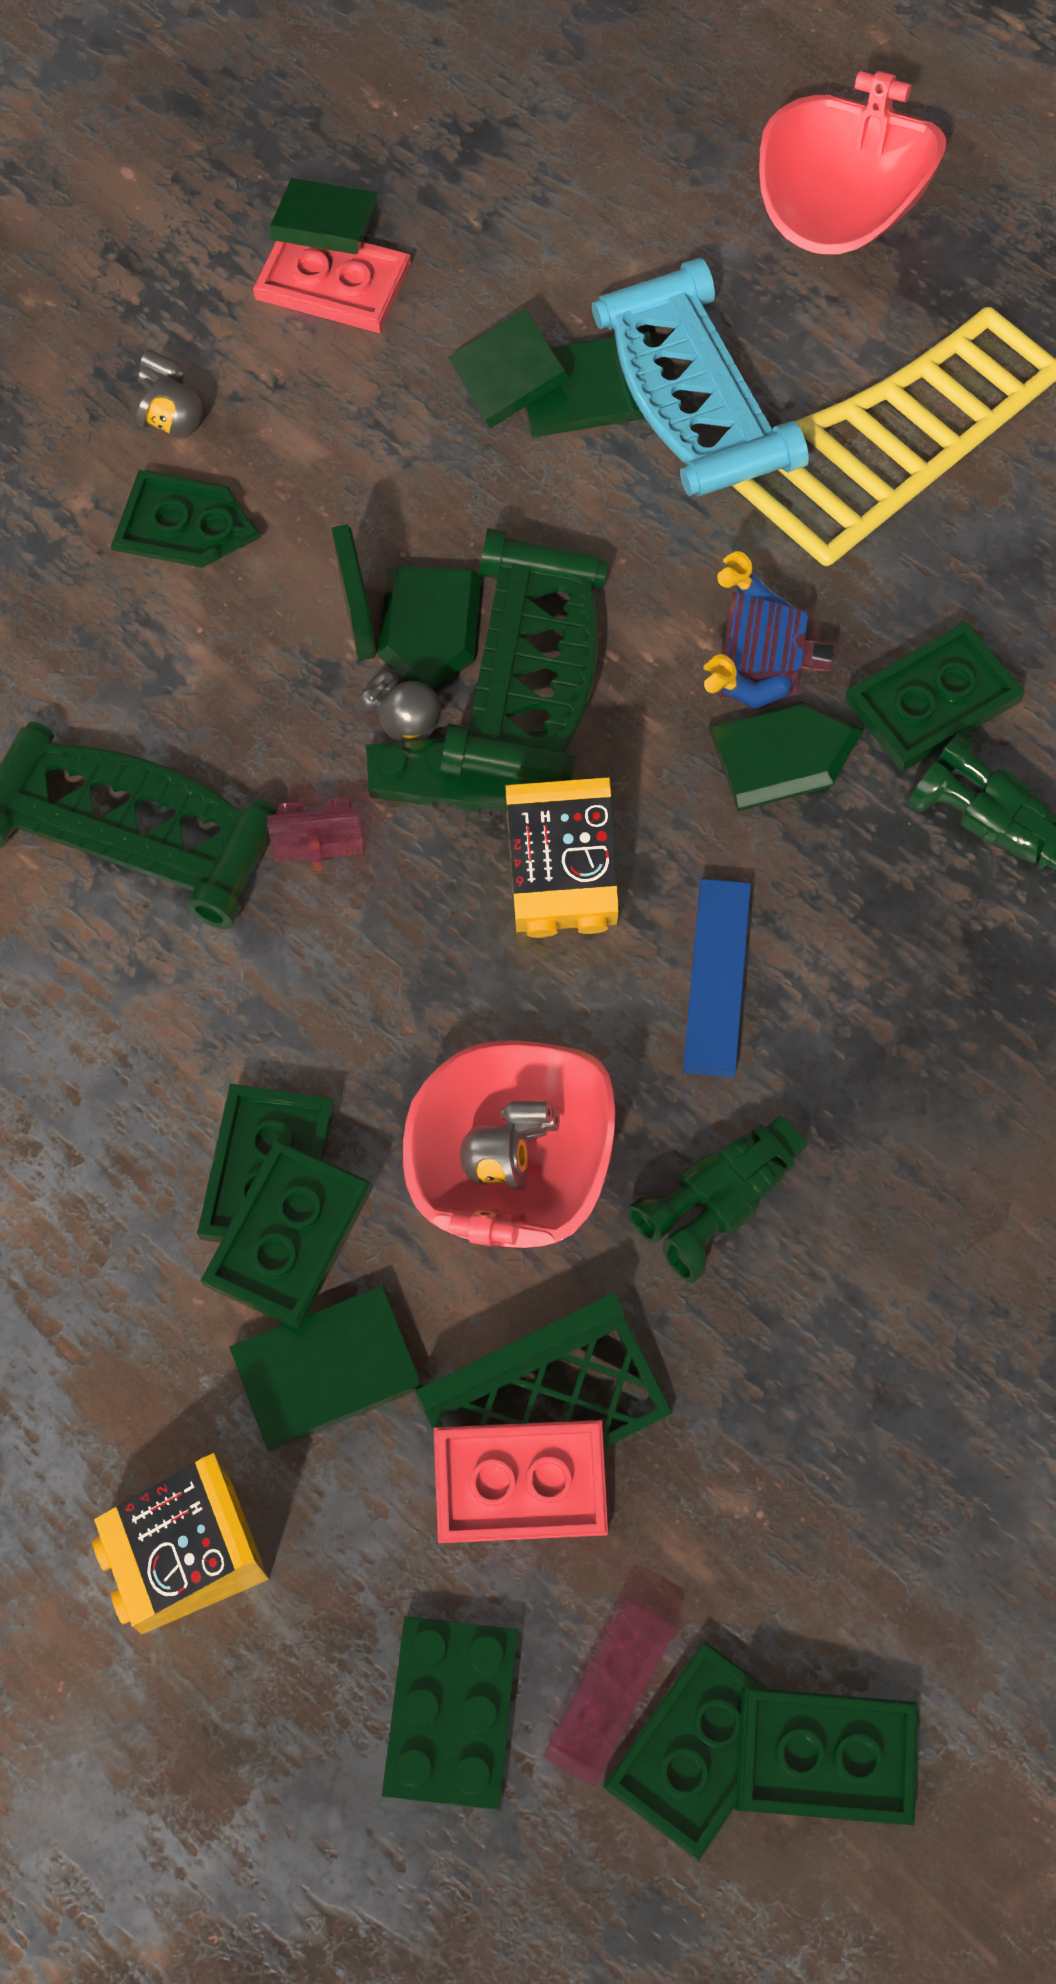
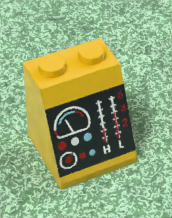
[505,777,619,938]
[91,1453,269,1634]

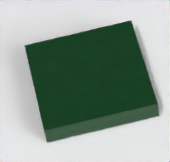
[270,178,377,255]
[448,308,569,429]
[331,524,376,661]

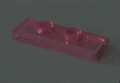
[543,1599,677,1788]

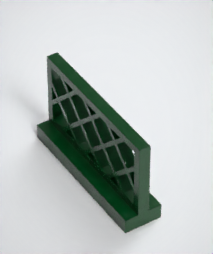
[414,1292,672,1449]

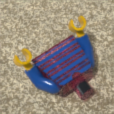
[703,551,834,708]

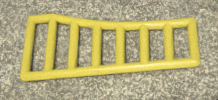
[732,307,1056,566]

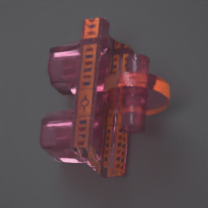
[268,798,364,874]

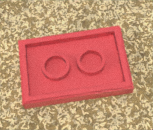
[253,241,411,333]
[434,1420,608,1543]

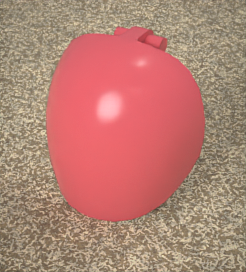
[759,71,946,254]
[403,1040,615,1248]

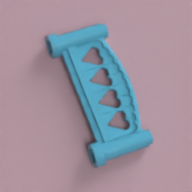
[592,257,809,496]

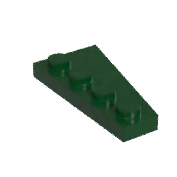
[366,730,547,813]

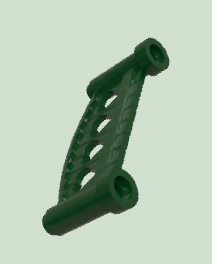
[440,528,608,783]
[0,722,278,929]

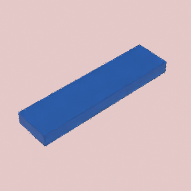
[683,879,751,1078]

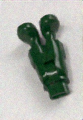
[907,732,1056,872]
[626,1116,807,1283]

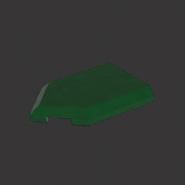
[111,469,261,568]
[378,566,482,692]
[708,701,864,811]

